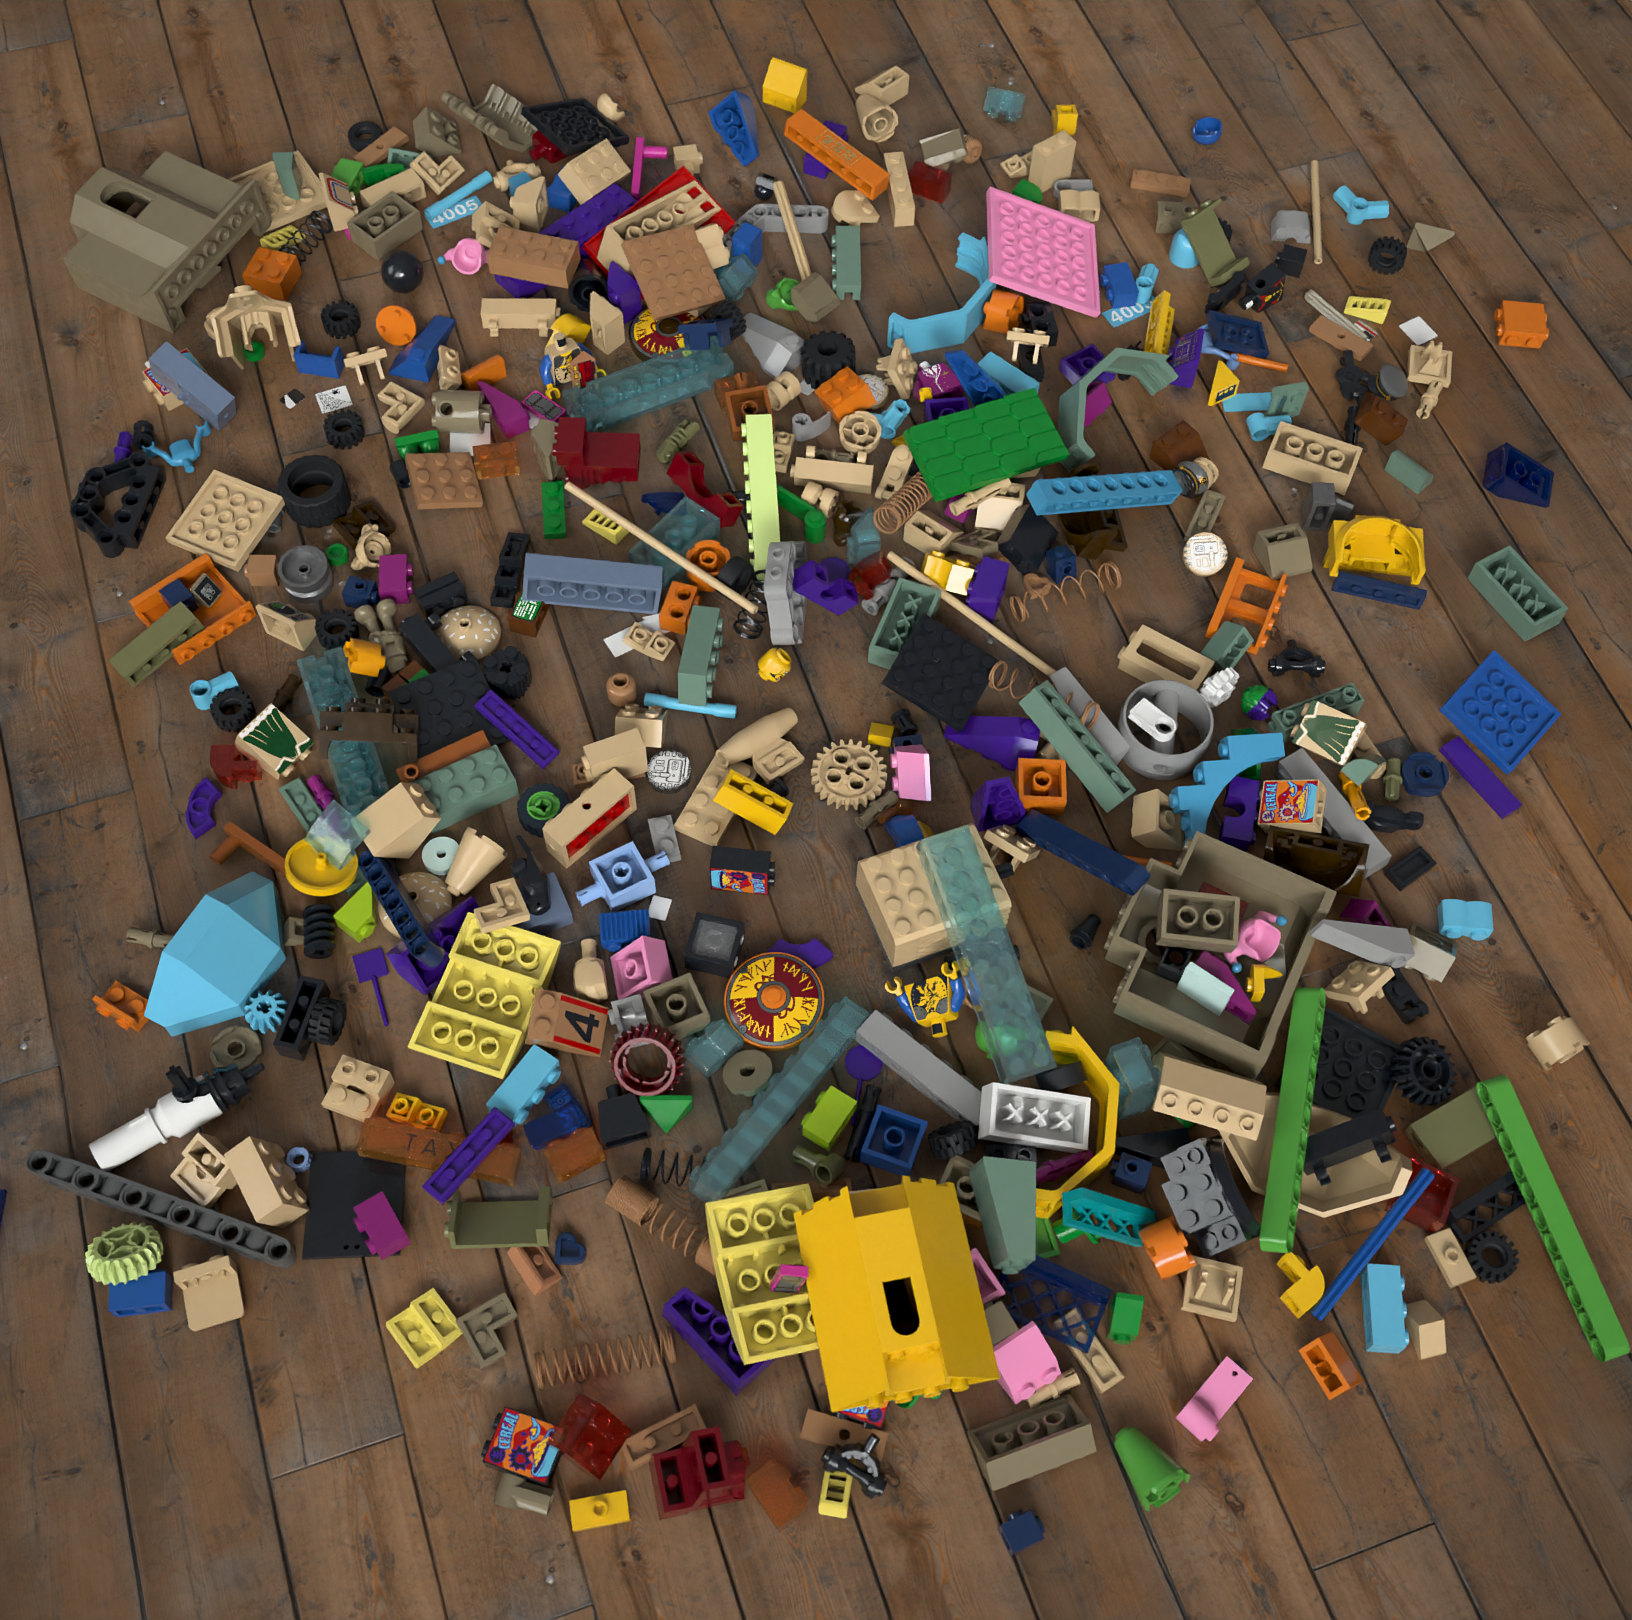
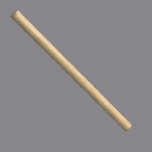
[1310,160,1322,264]

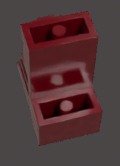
[552,417,641,489]
[648,1426,750,1520]

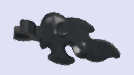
[1335,350,1371,407]

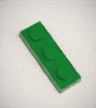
[541,481,567,540]

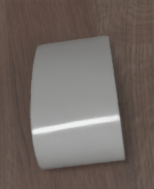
[792,411,831,442]

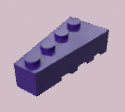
[662,1287,776,1396]

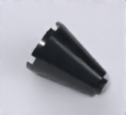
[568,258,608,312]

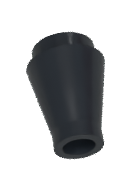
[1070,914,1101,950]

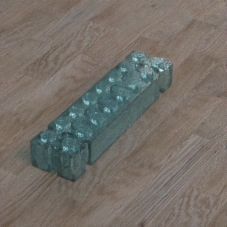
[562,335,734,432]
[296,646,390,825]

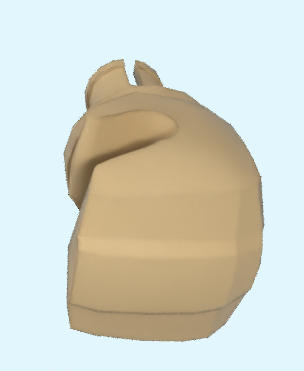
[573,939,609,1004]

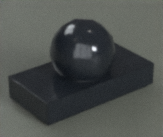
[754,172,778,201]

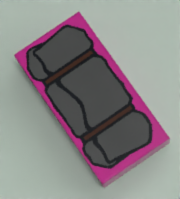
[521,390,567,423]
[770,1264,808,1294]

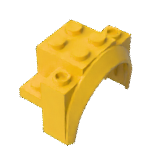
[1323,515,1426,585]

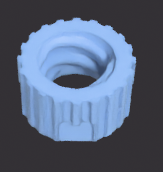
[286,1147,311,1173]

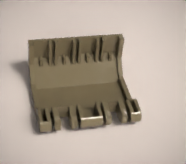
[441,83,538,153]

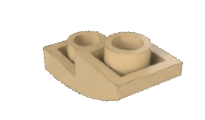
[1000,150,1033,179]
[773,431,795,473]
[622,621,675,661]

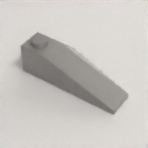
[742,312,804,380]
[1309,919,1415,968]

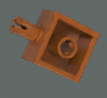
[724,372,775,442]

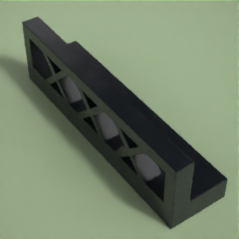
[1442,1171,1526,1244]

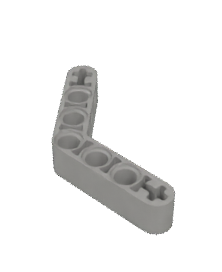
[722,204,829,263]

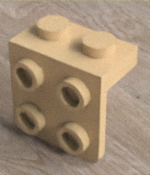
[173,1255,245,1331]

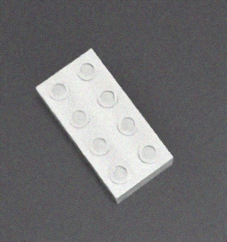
[978,1082,1091,1153]

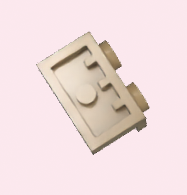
[437,345,462,390]

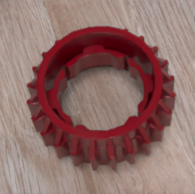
[609,1022,686,1097]

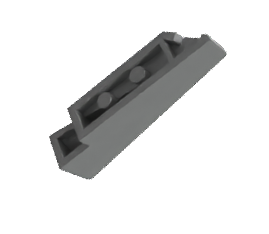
[1050,667,1130,766]

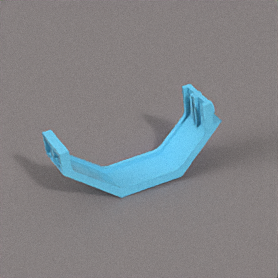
[887,232,996,354]

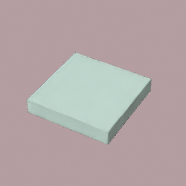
[1176,961,1234,1017]

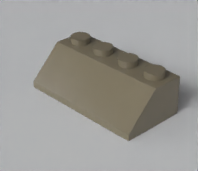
[967,1394,1097,1491]

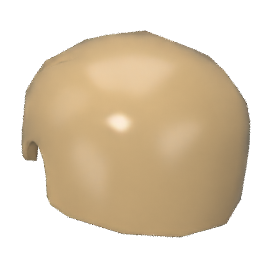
[597,94,625,122]

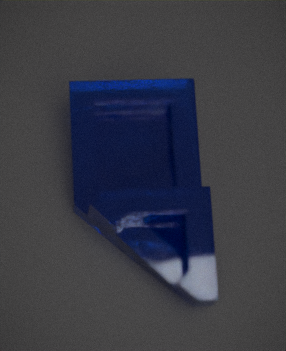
[641,492,687,516]

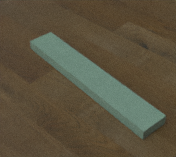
[278,777,367,897]

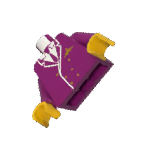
[913,361,963,403]

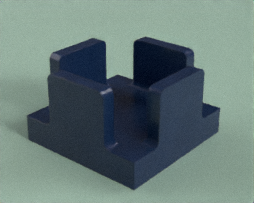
[678,318,733,350]

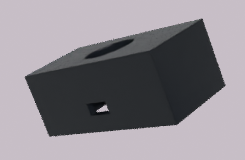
[1017,344,1045,382]
[1155,946,1194,984]

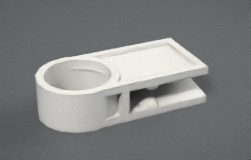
[1128,698,1176,742]

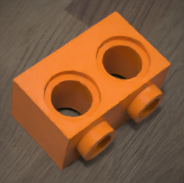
[659,581,701,635]

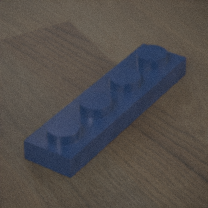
[1332,571,1427,610]

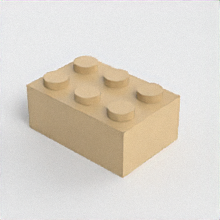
[558,138,631,205]
[224,1136,309,1228]

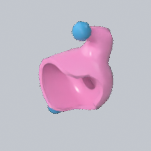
[437,238,489,275]
[1224,911,1287,973]

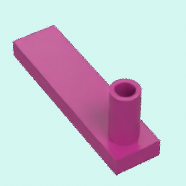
[631,137,668,201]

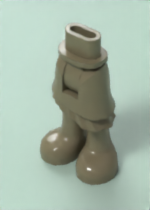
[354,599,408,676]

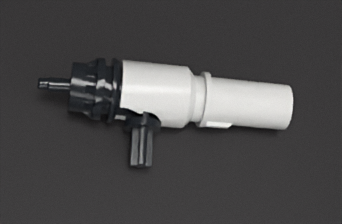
[89,1062,265,1172]

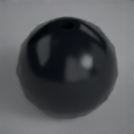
[381,250,424,294]

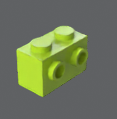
[801,1085,857,1152]

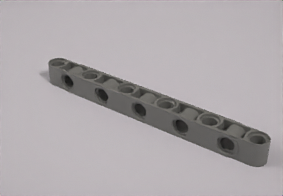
[26,1150,297,1268]

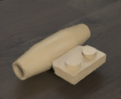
[716,708,805,784]

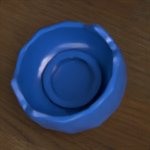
[1192,117,1222,145]

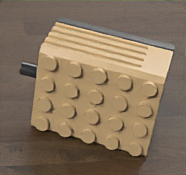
[856,823,1014,973]

